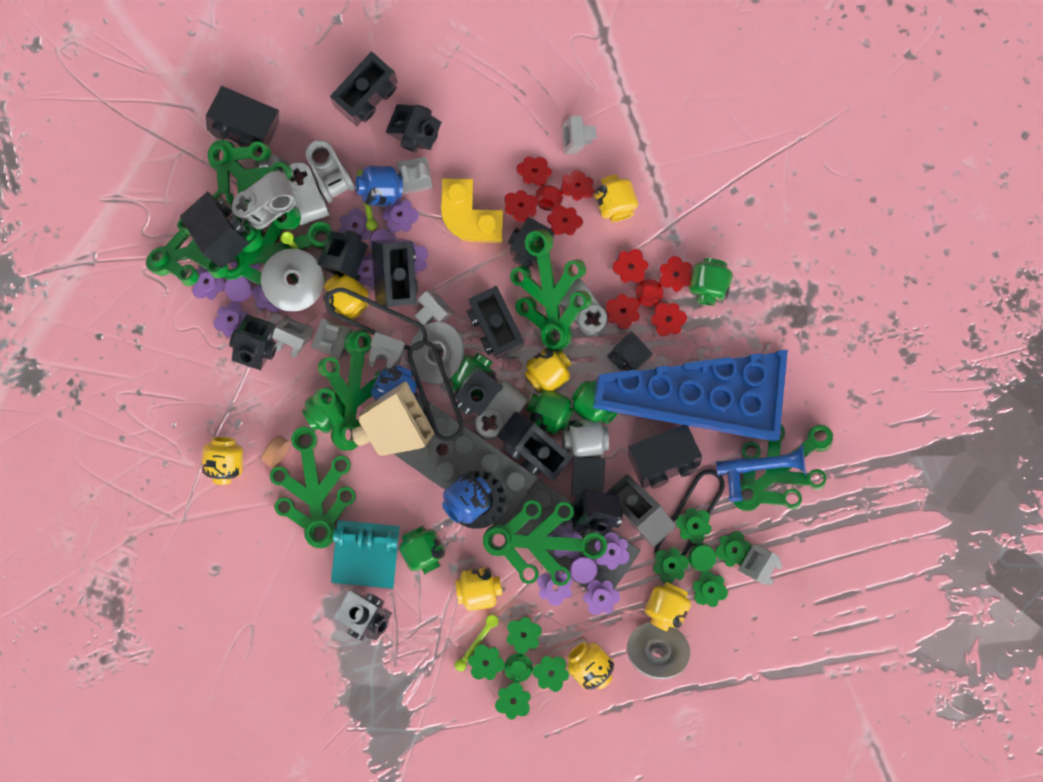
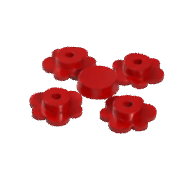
[504,156,594,236]
[606,249,692,337]

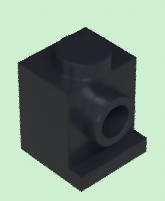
[317,230,368,281]
[606,331,653,372]
[454,364,504,416]
[571,489,623,533]

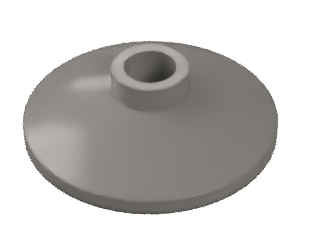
[261,249,324,311]
[411,322,464,384]
[627,622,690,679]

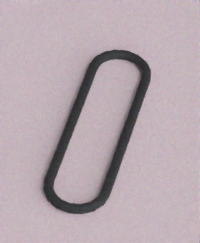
[325,287,428,350]
[408,340,464,441]
[654,470,725,568]

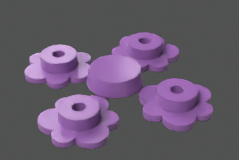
[339,199,428,287]
[192,252,280,338]
[537,523,629,615]

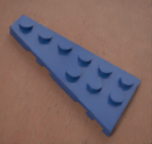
[593,350,788,442]

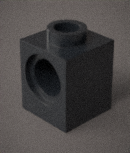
[571,457,606,497]

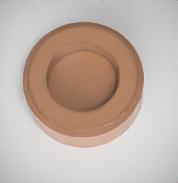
[262,435,290,468]

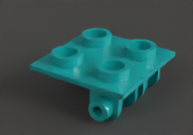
[331,520,400,589]

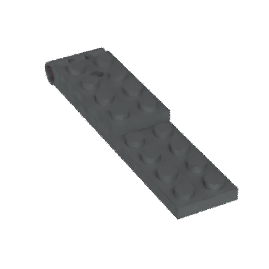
[394,393,641,600]

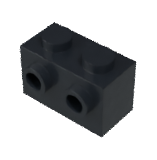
[330,51,398,127]
[206,86,279,153]
[180,191,250,269]
[371,238,418,307]
[466,286,524,360]
[496,411,573,482]
[628,425,702,489]

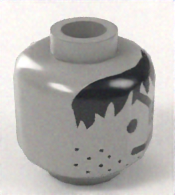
[562,419,609,459]

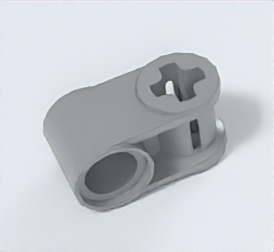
[306,140,355,203]
[288,162,330,226]
[232,171,296,229]
[559,278,607,337]
[475,380,530,440]

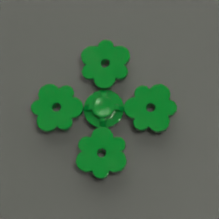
[653,508,751,607]
[468,617,569,720]

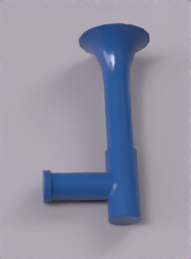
[716,443,806,502]

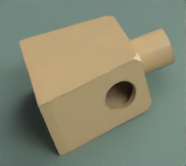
[352,382,435,456]

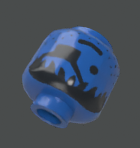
[355,165,403,206]
[371,366,417,400]
[442,475,491,523]

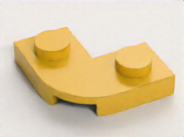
[441,178,503,243]

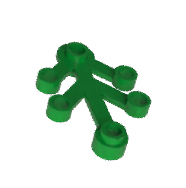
[208,140,301,230]
[216,213,332,286]
[146,219,263,286]
[510,229,591,351]
[313,330,382,451]
[733,424,833,512]
[270,427,356,548]
[483,500,608,586]

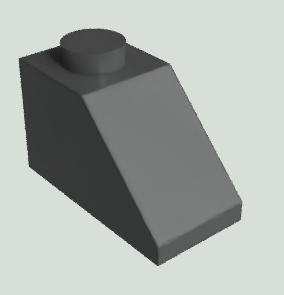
[606,474,676,547]

